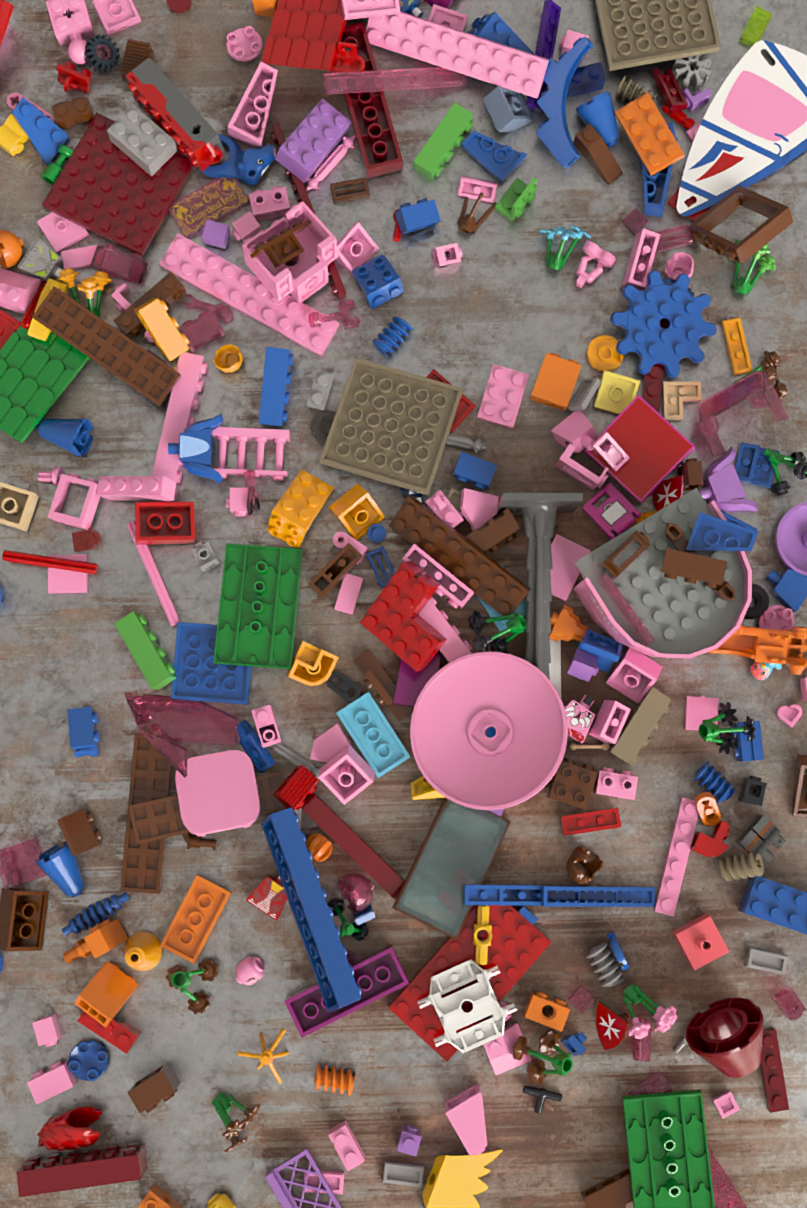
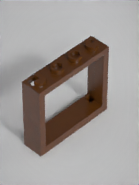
[688,185,793,264]

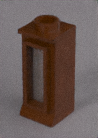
[599,530,651,580]

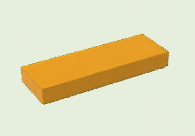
[721,317,753,376]

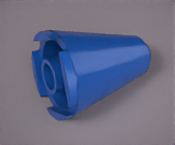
[576,91,620,148]
[37,419,94,457]
[35,841,84,898]

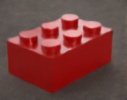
[134,502,195,545]

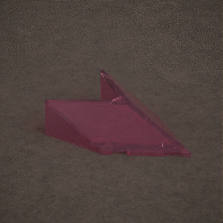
[125,693,238,778]

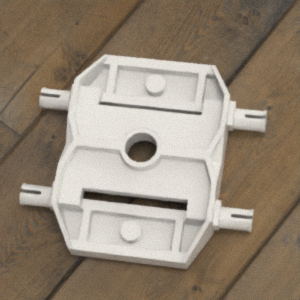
[417,959,517,1053]

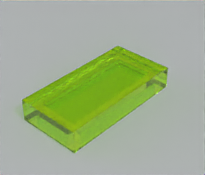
[740,6,772,46]

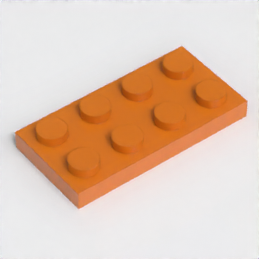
[615,92,684,176]
[160,874,232,964]

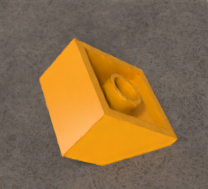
[329,483,385,540]

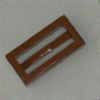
[330,177,370,204]

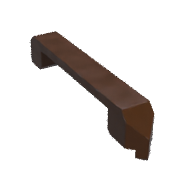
[665,523,736,601]

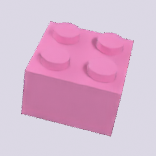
[318,745,375,805]

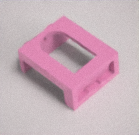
[555,443,609,491]

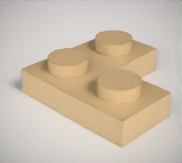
[662,381,702,421]

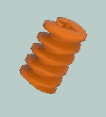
[313,1063,356,1096]

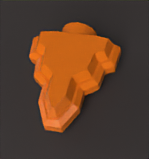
[549,604,588,642]

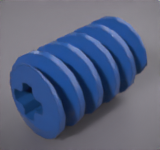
[372,316,414,358]
[694,761,737,804]

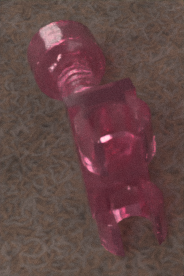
[309,299,361,329]

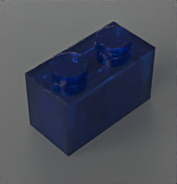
[567,62,606,98]

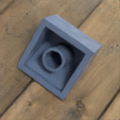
[483,86,535,132]

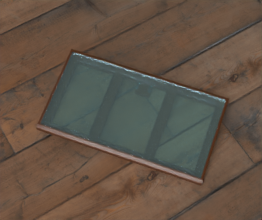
[392,797,511,940]

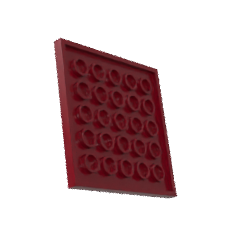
[42,112,194,257]

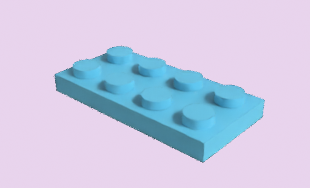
[336,692,410,778]

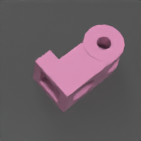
[333,532,368,566]

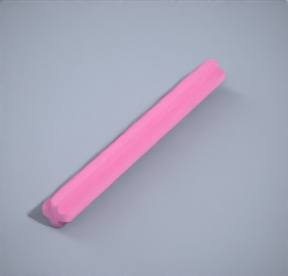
[127,521,181,626]

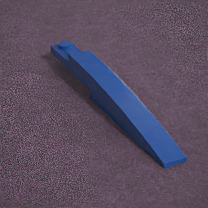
[463,884,656,907]

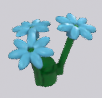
[539,225,591,270]

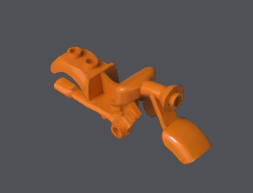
[708,624,807,675]

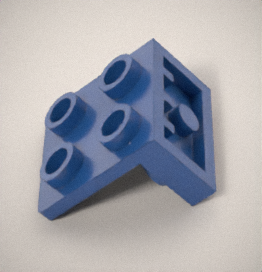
[578,629,623,673]

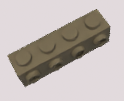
[608,687,672,765]

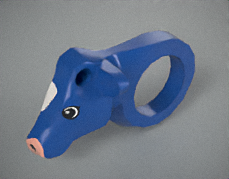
[197,134,278,185]

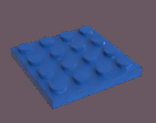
[171,622,252,705]

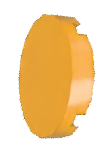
[586,335,624,373]

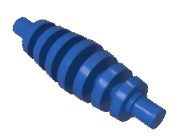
[62,892,130,936]

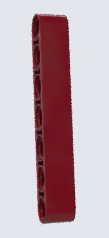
[301,792,405,900]

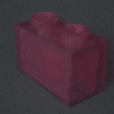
[179,310,225,352]

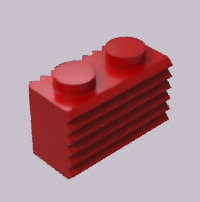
[273,765,319,810]

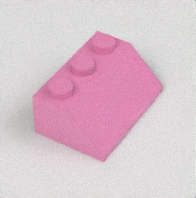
[0,268,41,314]

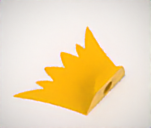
[422,1150,503,1208]

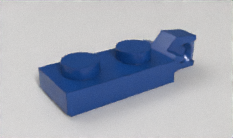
[234,720,276,773]

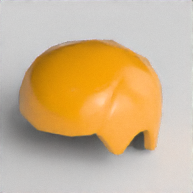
[213,344,243,373]

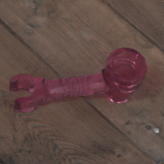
[183,294,233,322]

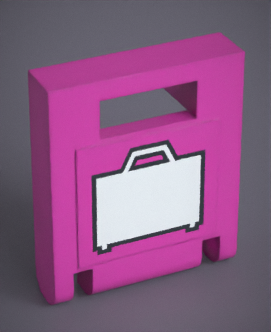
[582,483,641,540]

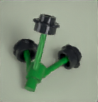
[763,448,807,496]
[327,898,369,941]

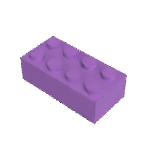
[275,98,352,183]

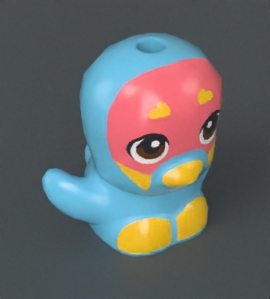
[750,662,782,680]

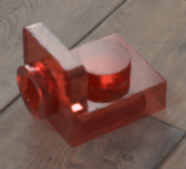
[72,528,101,553]

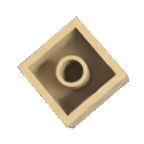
[0,482,39,532]

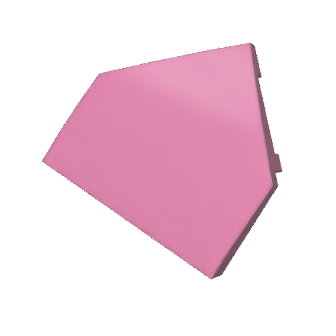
[459,488,499,531]
[310,722,352,763]

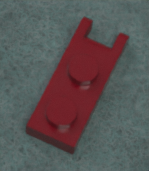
[652,68,688,110]

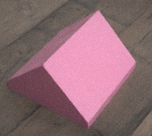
[335,222,379,275]

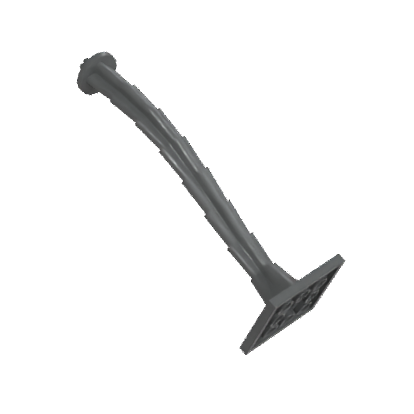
[497,493,583,680]

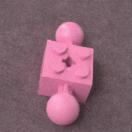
[46,0,95,64]

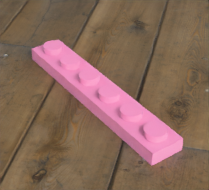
[654,797,699,917]

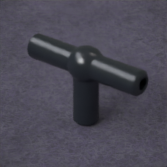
[523,1085,562,1114]

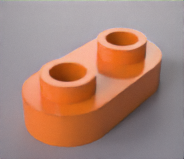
[695,792,721,826]

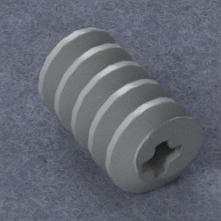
[586,942,625,987]

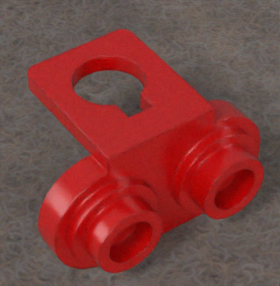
[332,42,365,75]

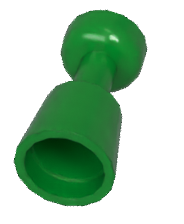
[40,144,73,185]

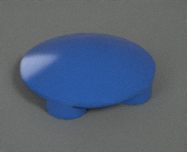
[68,1040,109,1081]

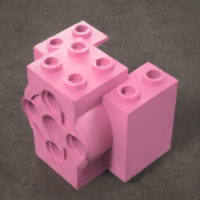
[242,201,338,304]

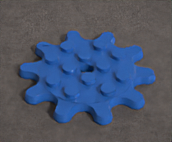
[610,270,717,378]

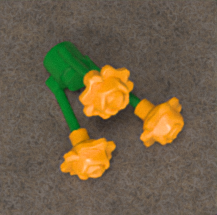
[57,268,112,317]

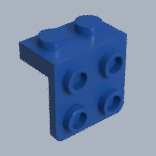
[352,254,404,309]

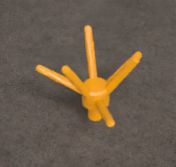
[237,1028,289,1084]

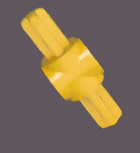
[473,905,492,965]

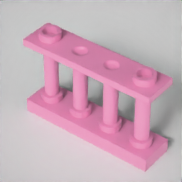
[213,427,290,481]

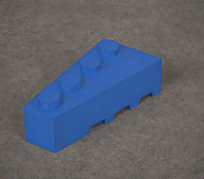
[641,138,678,218]
[259,347,294,426]

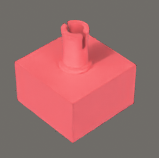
[672,914,729,970]

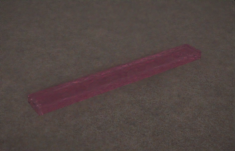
[322,67,467,94]

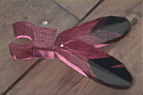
[244,470,260,515]

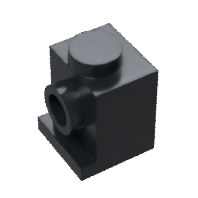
[738,776,767,806]

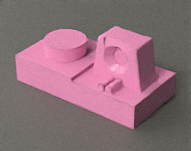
[425,490,464,528]

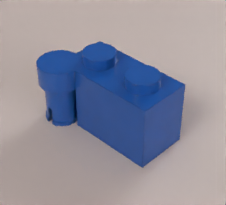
[68,706,100,758]

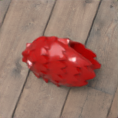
[37,1107,103,1151]

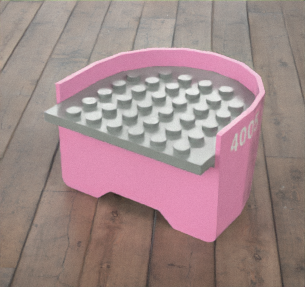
[573,488,752,659]

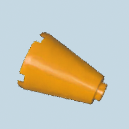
[123,931,163,971]

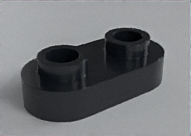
[326,671,361,702]

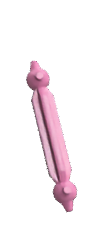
[306,135,355,191]

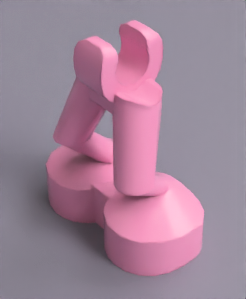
[576,240,617,288]

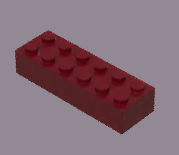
[16,1142,148,1197]

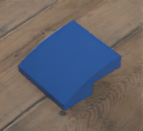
[735,442,780,489]

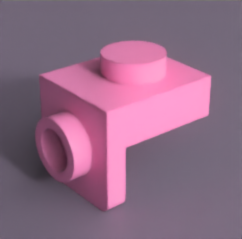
[111,283,131,313]

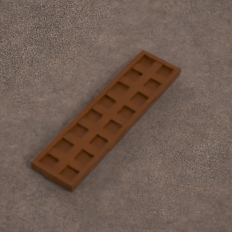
[32,286,181,407]
[389,495,531,620]
[120,734,175,894]
[128,771,287,845]

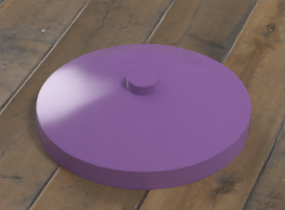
[775,502,807,577]

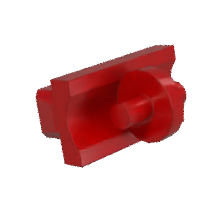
[56,61,92,94]

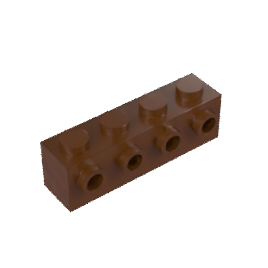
[113,272,186,339]

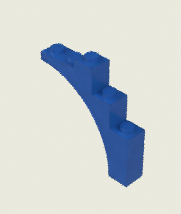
[536,36,594,169]

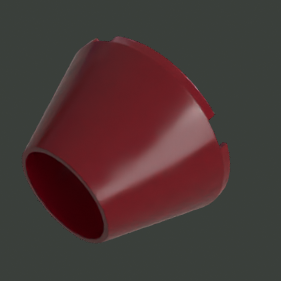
[685,997,764,1078]

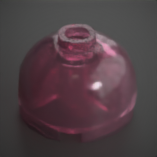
[338,873,374,914]

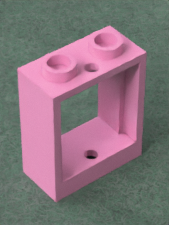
[48,473,100,531]

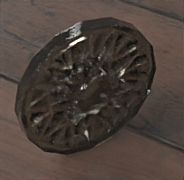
[311,410,336,445]

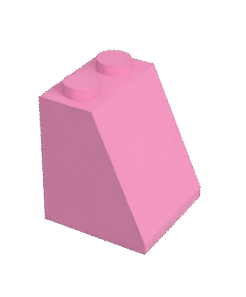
[444,1083,487,1156]

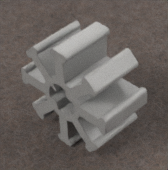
[672,54,711,92]

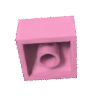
[606,647,663,703]

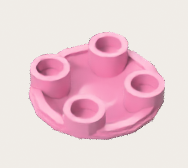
[226,26,263,62]
[759,605,794,630]

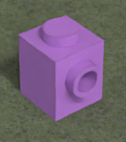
[200,219,231,249]
[567,648,599,682]
[397,1125,422,1156]

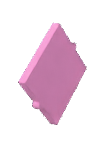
[685,695,719,731]

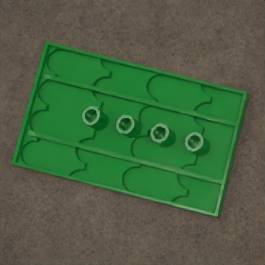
[0,325,90,443]
[213,543,303,669]
[622,1089,715,1208]

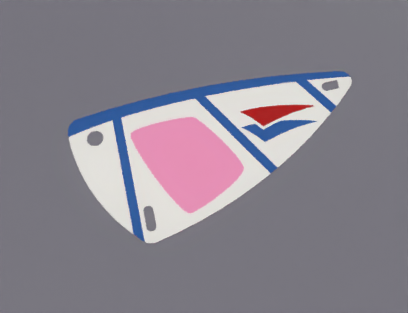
[677,40,807,216]

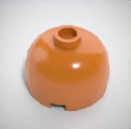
[0,230,24,269]

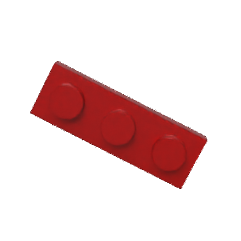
[560,808,621,836]

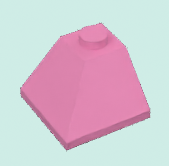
[483,1023,532,1075]

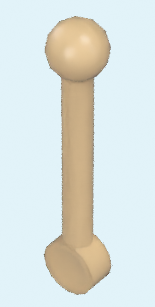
[569,743,610,750]

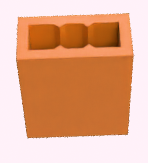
[530,353,582,412]
[74,961,139,1028]

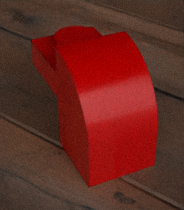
[690,820,730,857]

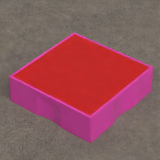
[585,395,695,505]

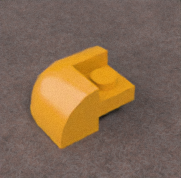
[287,641,339,686]

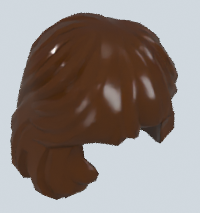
[566,846,603,884]

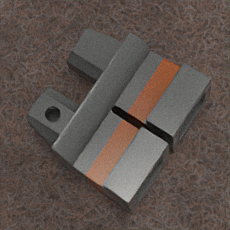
[736,814,786,862]

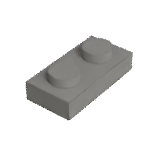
[306,370,335,412]

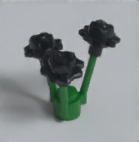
[468,610,527,654]

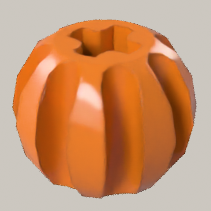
[305,833,333,862]

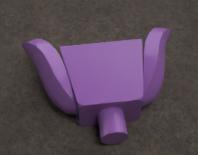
[698,447,758,512]

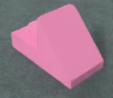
[592,432,630,471]

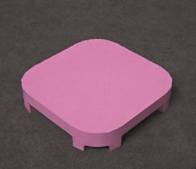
[175,750,260,836]

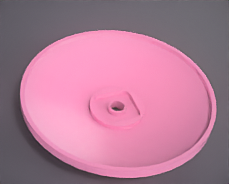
[410,652,568,810]

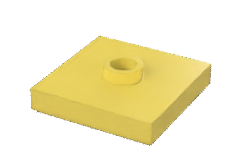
[593,370,640,415]

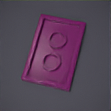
[393,653,441,708]

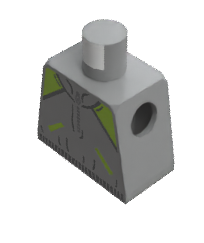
[17,238,63,282]

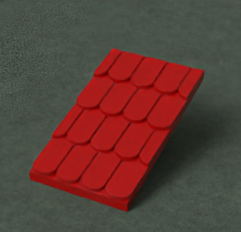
[261,0,346,71]

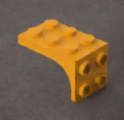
[267,469,335,548]

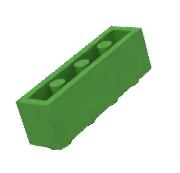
[413,102,474,181]
[114,611,177,690]

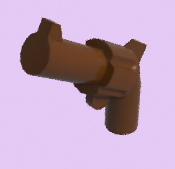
[182,832,217,850]

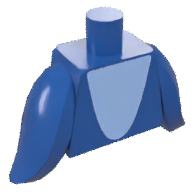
[168,414,224,484]

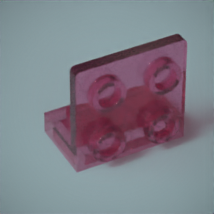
[0,838,47,890]

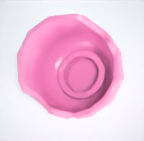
[665,252,694,282]

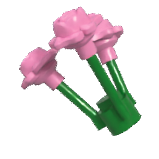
[622,984,677,1039]

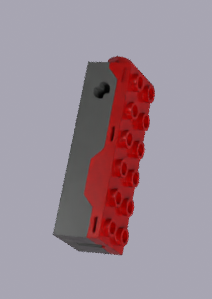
[126,58,225,172]

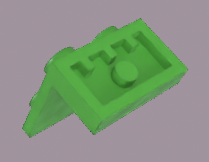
[495,177,538,222]

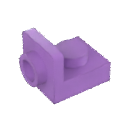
[682,88,712,113]

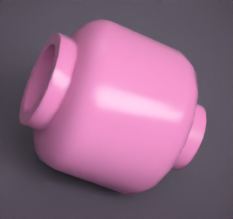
[235,956,265,986]

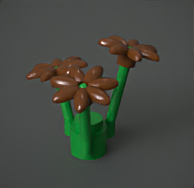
[212,1093,260,1152]

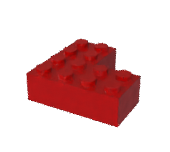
[359,561,447,672]

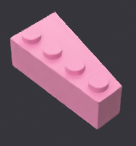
[228,62,278,149]

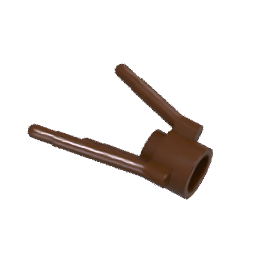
[457,192,497,234]

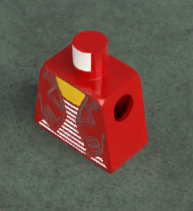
[246,874,287,921]

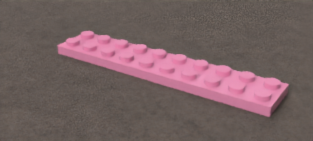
[366,11,549,98]
[159,233,340,357]

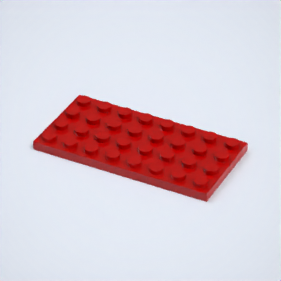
[388,905,551,1062]

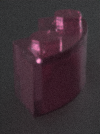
[90,244,148,284]

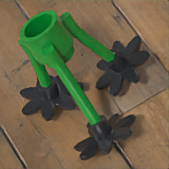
[698,702,756,754]

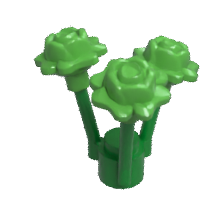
[731,240,776,295]

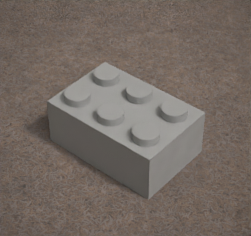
[107,105,177,177]

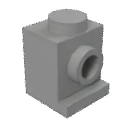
[191,541,220,573]

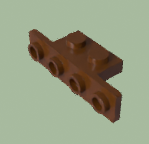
[250,220,311,268]
[354,650,413,721]

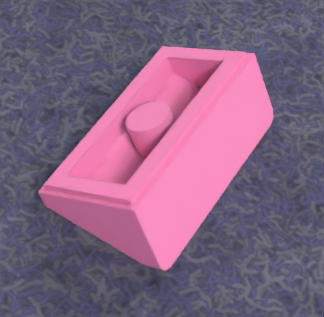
[457,175,498,203]

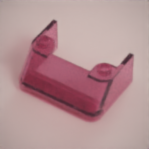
[699,371,790,457]

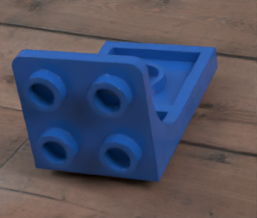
[466,12,535,55]

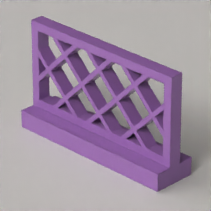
[265,1148,342,1208]

